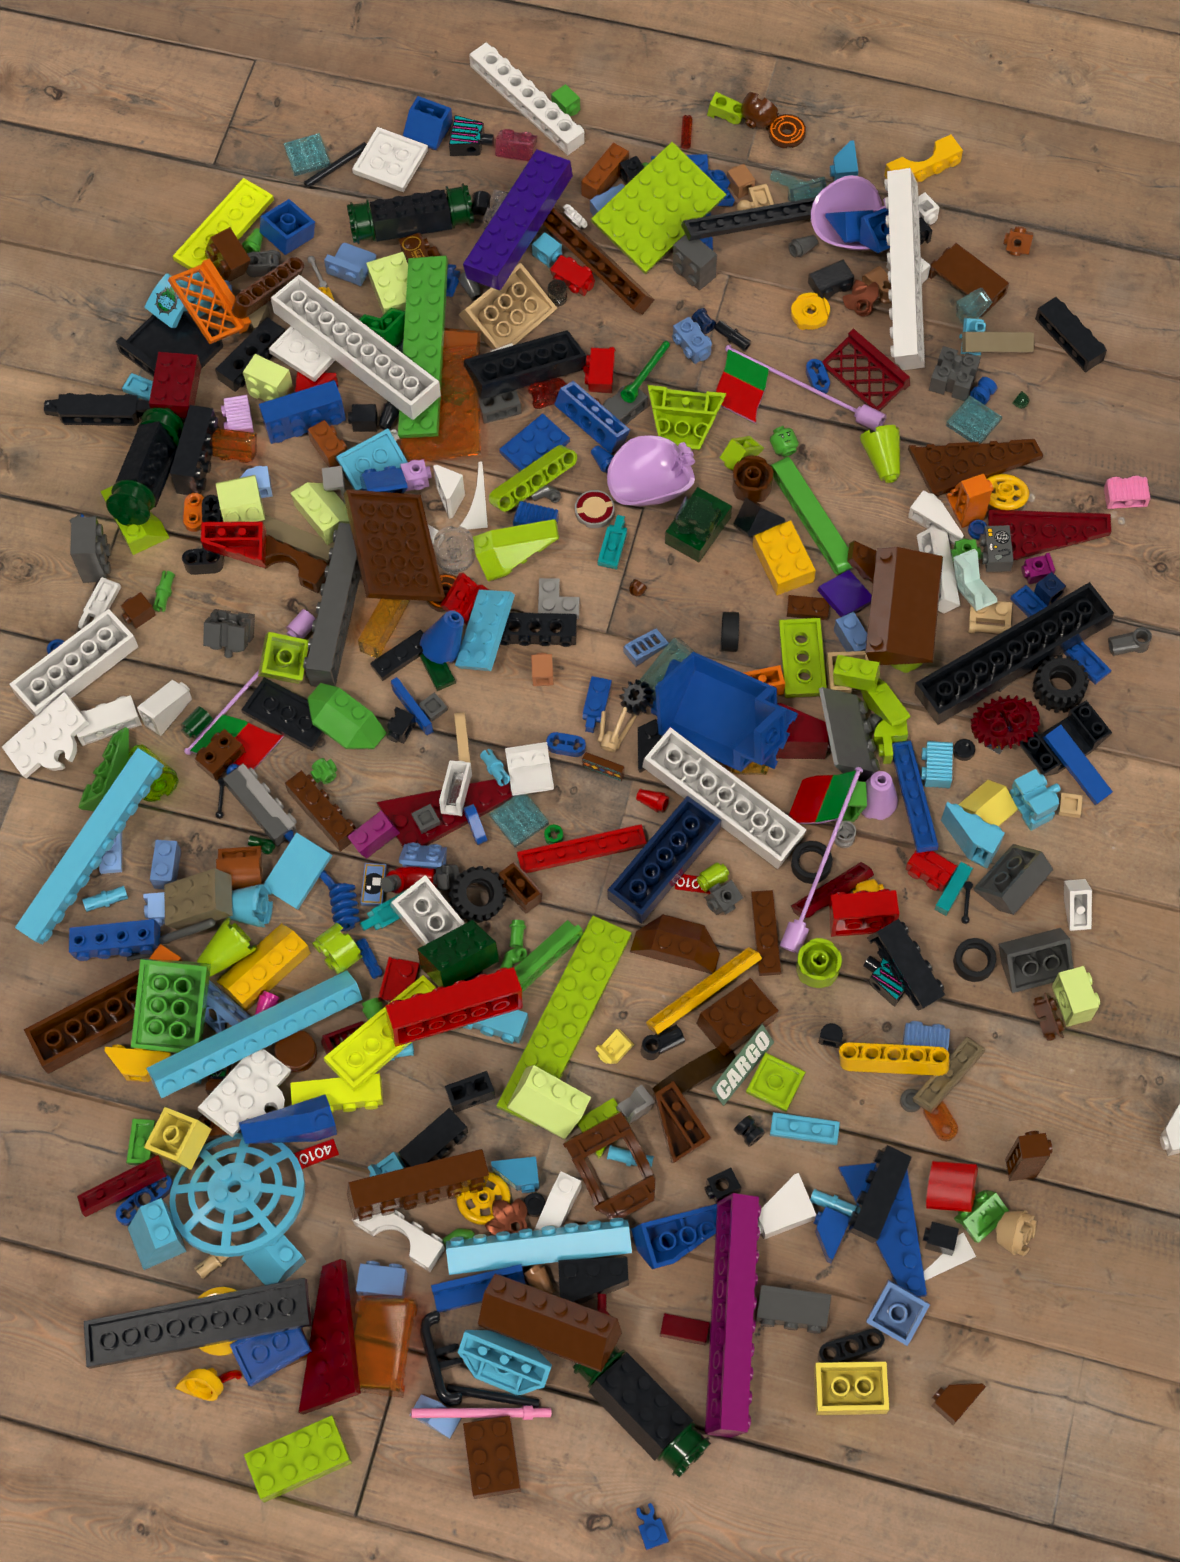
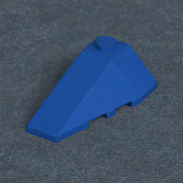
[239,1094,337,1144]
[631,1204,717,1270]

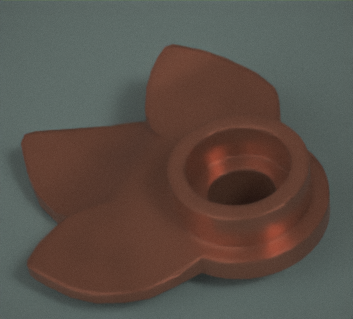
[843,280,879,317]
[485,1198,528,1235]

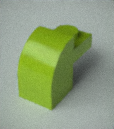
[873,719,908,764]

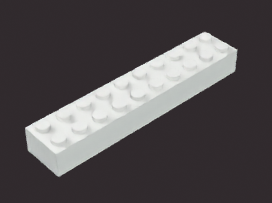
[884,168,925,370]
[271,275,441,420]

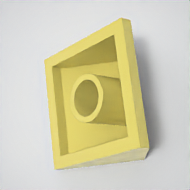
[958,780,1018,827]

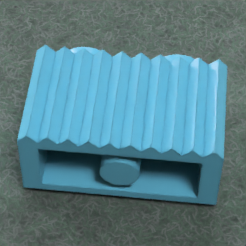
[921,741,953,789]

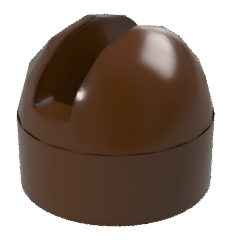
[629,579,647,597]

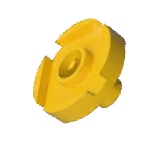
[791,292,830,330]

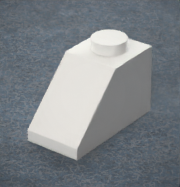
[1064,879,1092,931]
[1160,1104,1180,1156]

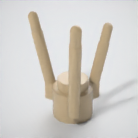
[597,707,637,752]

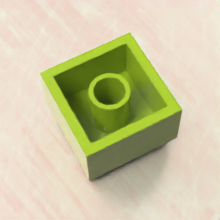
[258,632,309,684]

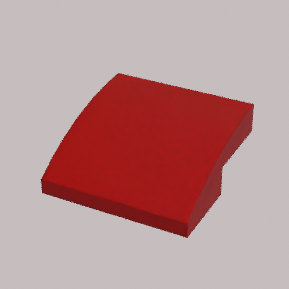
[440,573,488,625]
[926,1161,978,1212]

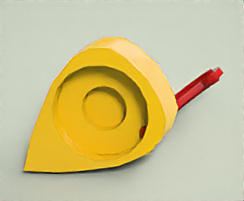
[175,1368,242,1401]

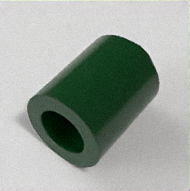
[181,706,213,739]

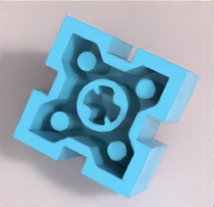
[1009,769,1061,831]

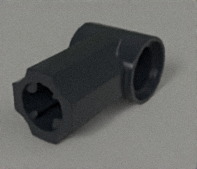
[640,1025,685,1060]

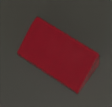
[660,1313,710,1346]

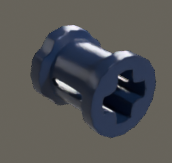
[691,308,716,334]

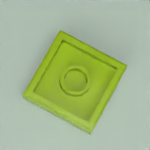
[746,1052,805,1112]

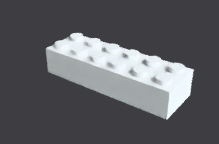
[9,609,138,717]

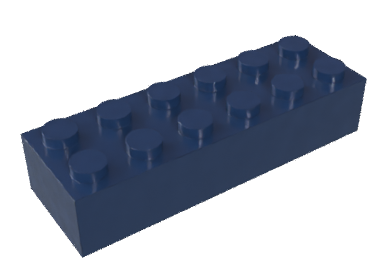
[607,796,721,924]

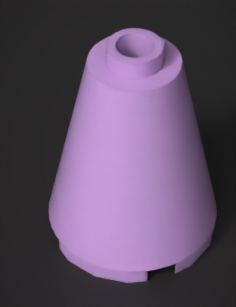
[861,771,898,820]

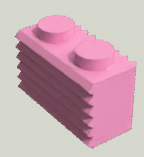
[1104,476,1151,509]

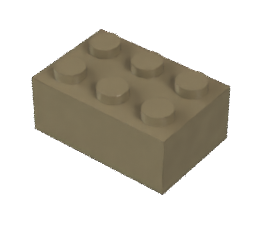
[164,868,233,930]

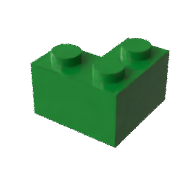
[359,308,405,347]

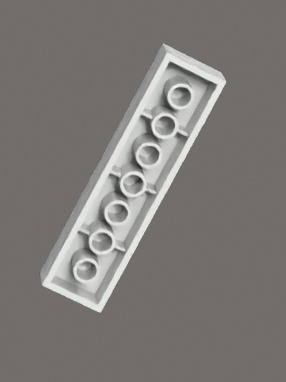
[642,728,806,869]

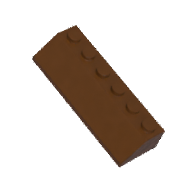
[478,1274,622,1372]

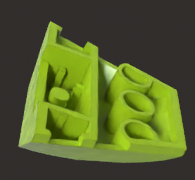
[647,385,726,450]

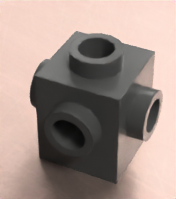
[704,880,743,915]

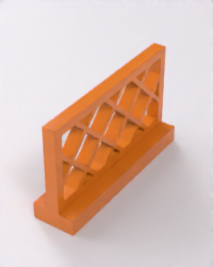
[168,258,251,344]

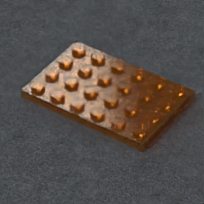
[401,344,481,462]

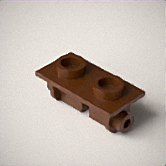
[1033,992,1065,1041]

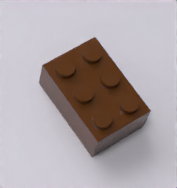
[696,978,779,1057]
[463,1416,521,1499]

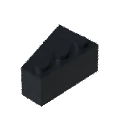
[558,1257,629,1304]

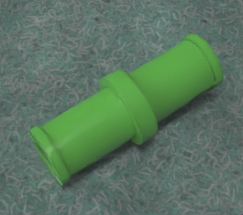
[152,571,175,612]

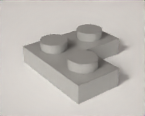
[538,578,580,619]

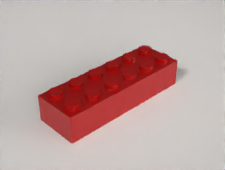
[385,967,522,1047]

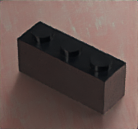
[398,1108,468,1167]

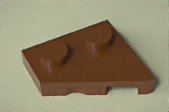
[847,540,877,583]

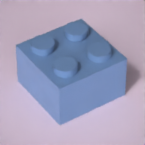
[866,1279,930,1346]

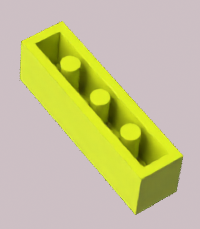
[290,1073,383,1113]

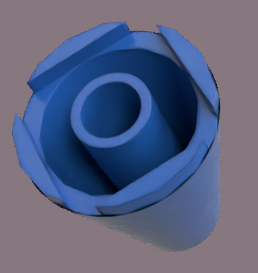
[420,611,464,664]

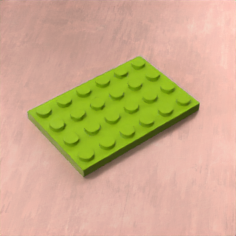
[591,142,726,274]

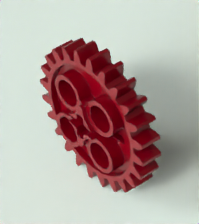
[971,695,1040,750]

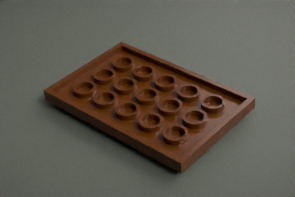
[343,490,445,602]

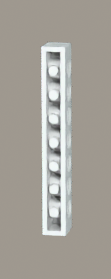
[469,42,585,156]

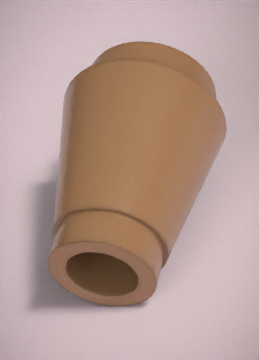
[524,1264,556,1294]

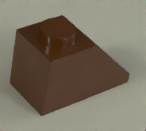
[932,1383,986,1425]

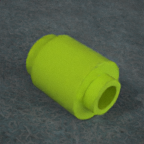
[696,862,729,892]

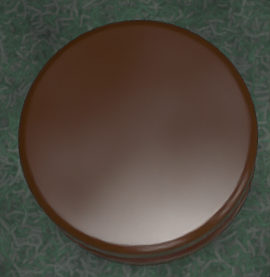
[275,1030,317,1073]

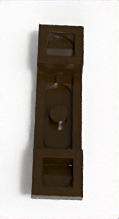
[652,1048,736,1094]

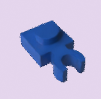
[636,1503,669,1551]

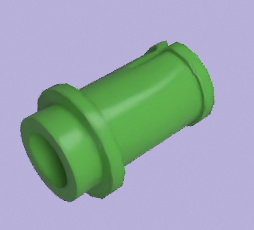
[509,920,526,948]

